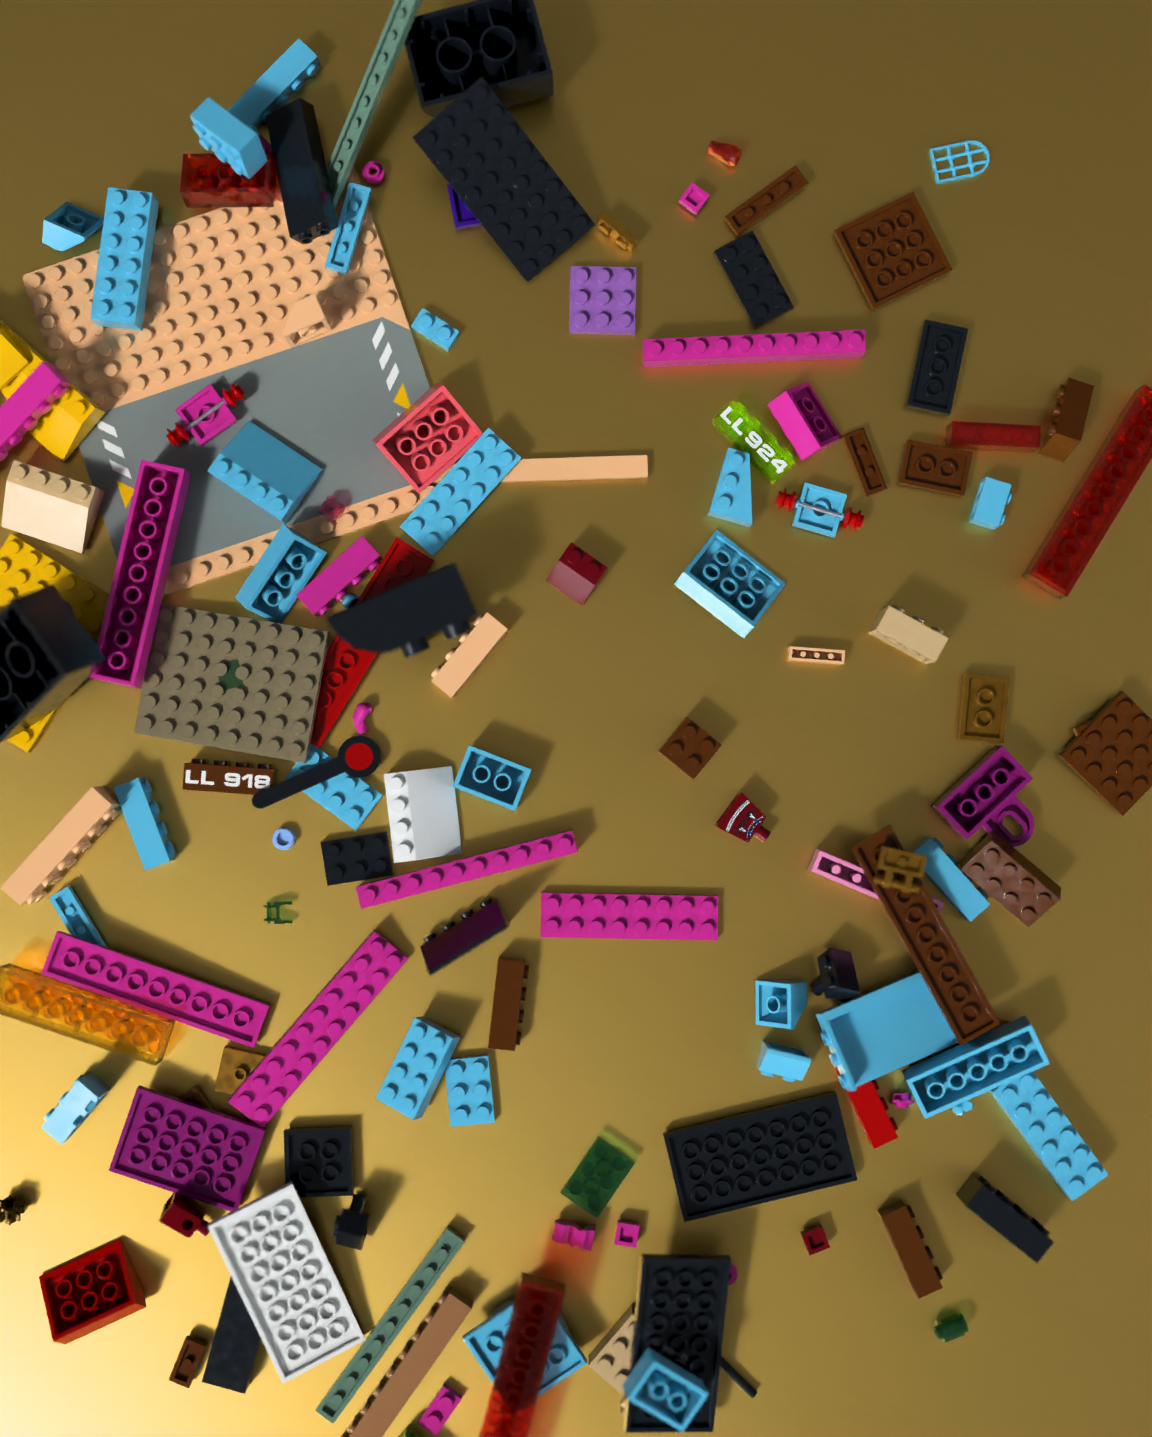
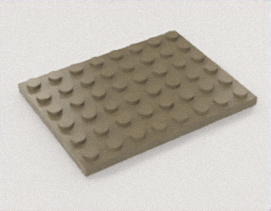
[134,603,330,763]

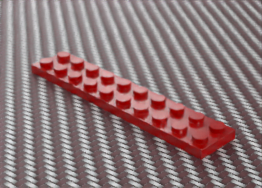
[310,537,435,748]

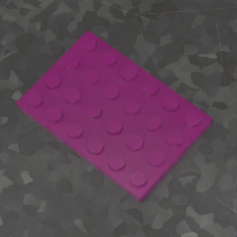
[109,1085,266,1211]

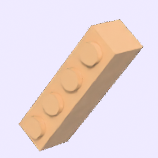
[431,612,509,698]

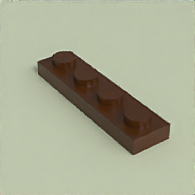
[724,165,809,236]

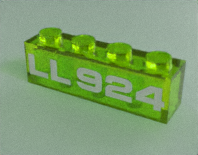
[712,400,795,485]

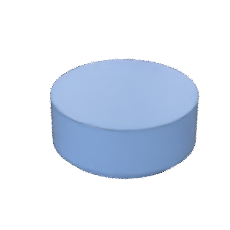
[272,827,296,850]

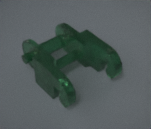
[263,901,292,924]

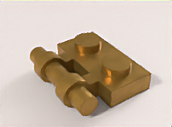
[873,846,927,893]

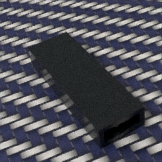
[265,97,339,244]
[202,1276,262,1394]

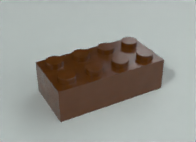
[961,830,1061,928]

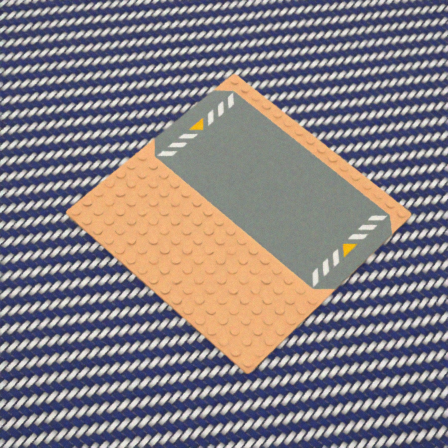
[23,165,456,596]

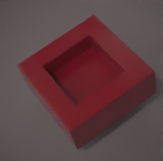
[800,1224,830,1256]

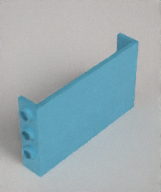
[815,971,958,1091]

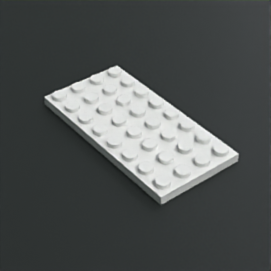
[208,1181,365,1383]

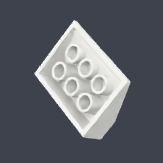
[384,766,462,863]

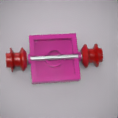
[166,383,246,447]

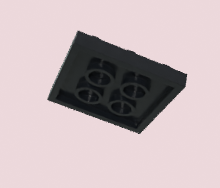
[284,1126,354,1198]

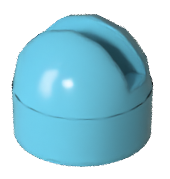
[342,593,359,609]

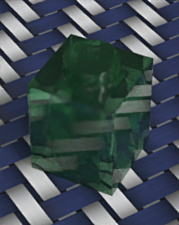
[218,660,244,691]

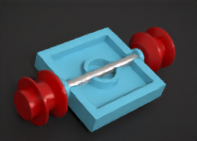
[775,482,864,538]

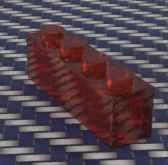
[945,421,1041,453]

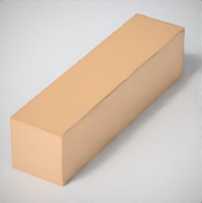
[787,646,845,665]

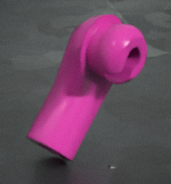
[352,702,372,735]

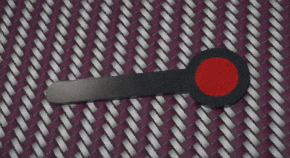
[252,736,380,809]

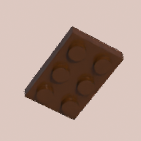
[898,439,973,497]

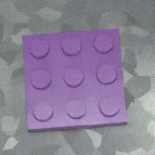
[569,266,636,335]

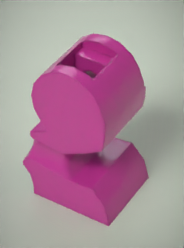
[552,1219,596,1251]

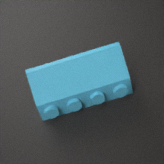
[235,524,327,623]

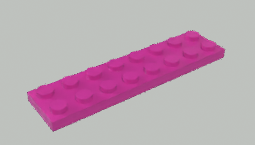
[541,892,718,940]

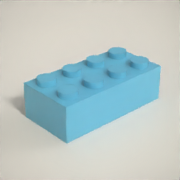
[376,1016,461,1120]

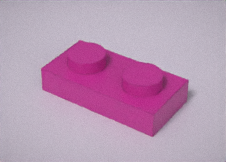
[418,1383,462,1436]

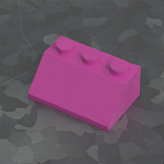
[768,382,842,460]

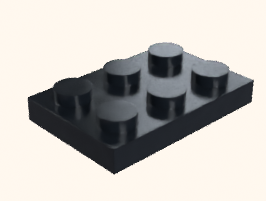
[321,831,394,886]

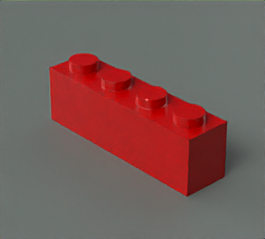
[833,1065,898,1149]

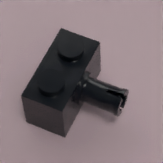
[810,948,860,1002]
[333,1194,370,1251]

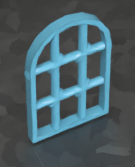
[929,141,990,184]

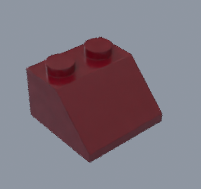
[546,542,608,606]

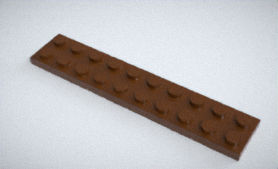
[850,825,1001,1046]

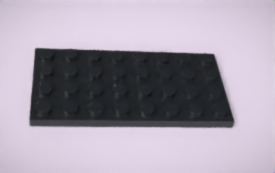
[412,77,596,282]
[663,1091,857,1222]
[624,1254,731,1433]

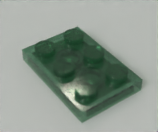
[560,1136,635,1218]

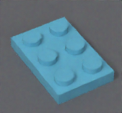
[445,1054,495,1127]

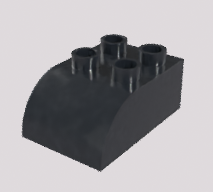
[404,0,554,118]
[326,563,477,658]
[0,585,105,743]

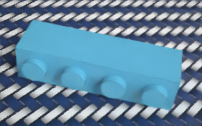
[113,777,176,870]
[909,836,990,922]

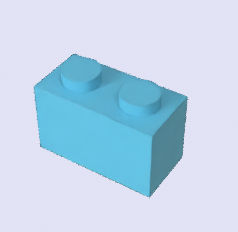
[968,477,1012,530]

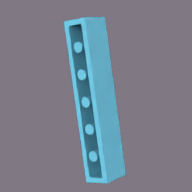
[227,38,321,133]

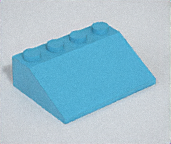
[208,421,322,524]
[674,530,786,638]

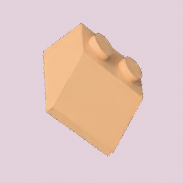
[282,294,332,347]

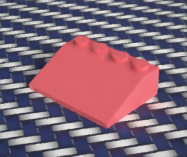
[371,382,483,494]

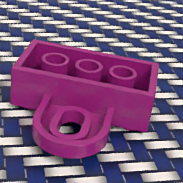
[932,746,1034,847]

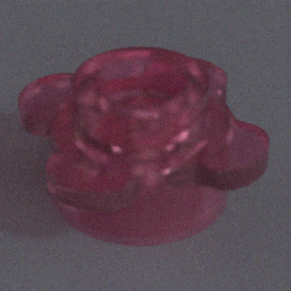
[318,496,345,522]

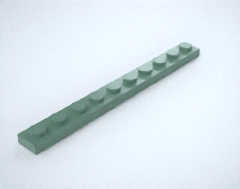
[326,0,422,208]
[315,1226,465,1424]

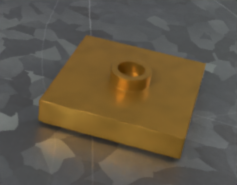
[214,1046,265,1095]

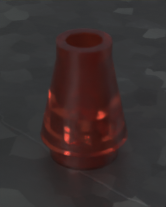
[707,140,742,167]

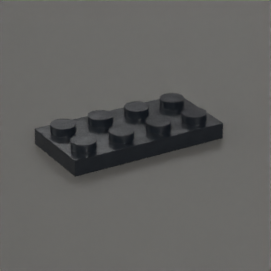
[713,231,794,330]
[905,319,968,416]

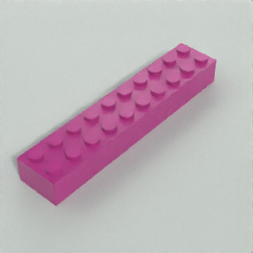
[90,460,191,689]

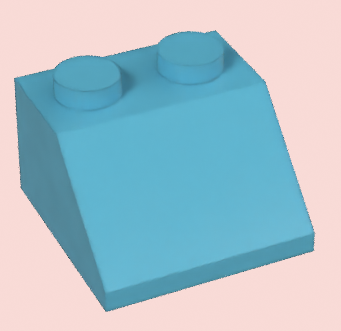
[756,1040,812,1082]

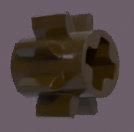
[0,1195,25,1225]

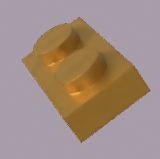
[598,210,638,252]

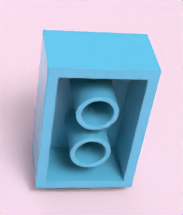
[190,97,268,179]
[453,745,532,811]
[622,1348,709,1432]

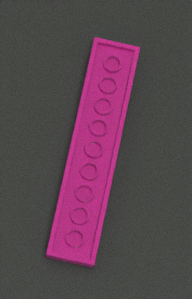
[228,930,408,1127]
[41,931,270,1048]

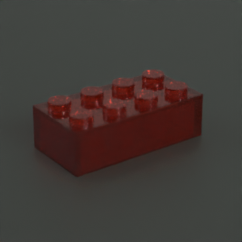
[180,152,277,208]

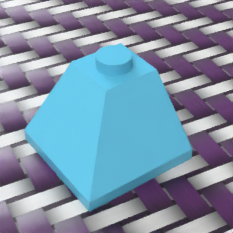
[42,202,104,251]
[755,979,807,1029]

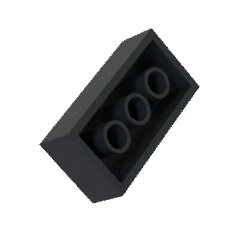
[956,1174,1054,1263]

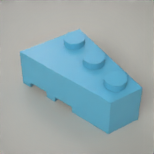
[708,447,752,527]

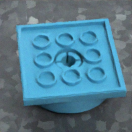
[463,1285,588,1414]

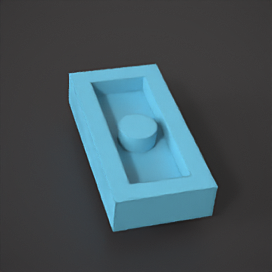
[411,308,460,352]

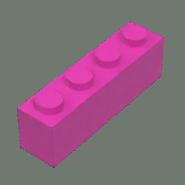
[296,536,382,616]

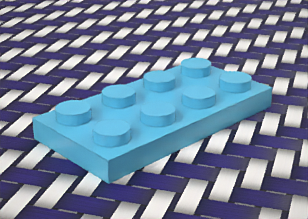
[285,744,383,831]

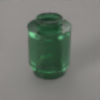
[933,1313,969,1343]

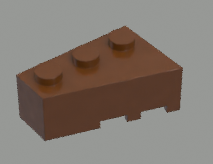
[1039,378,1094,462]

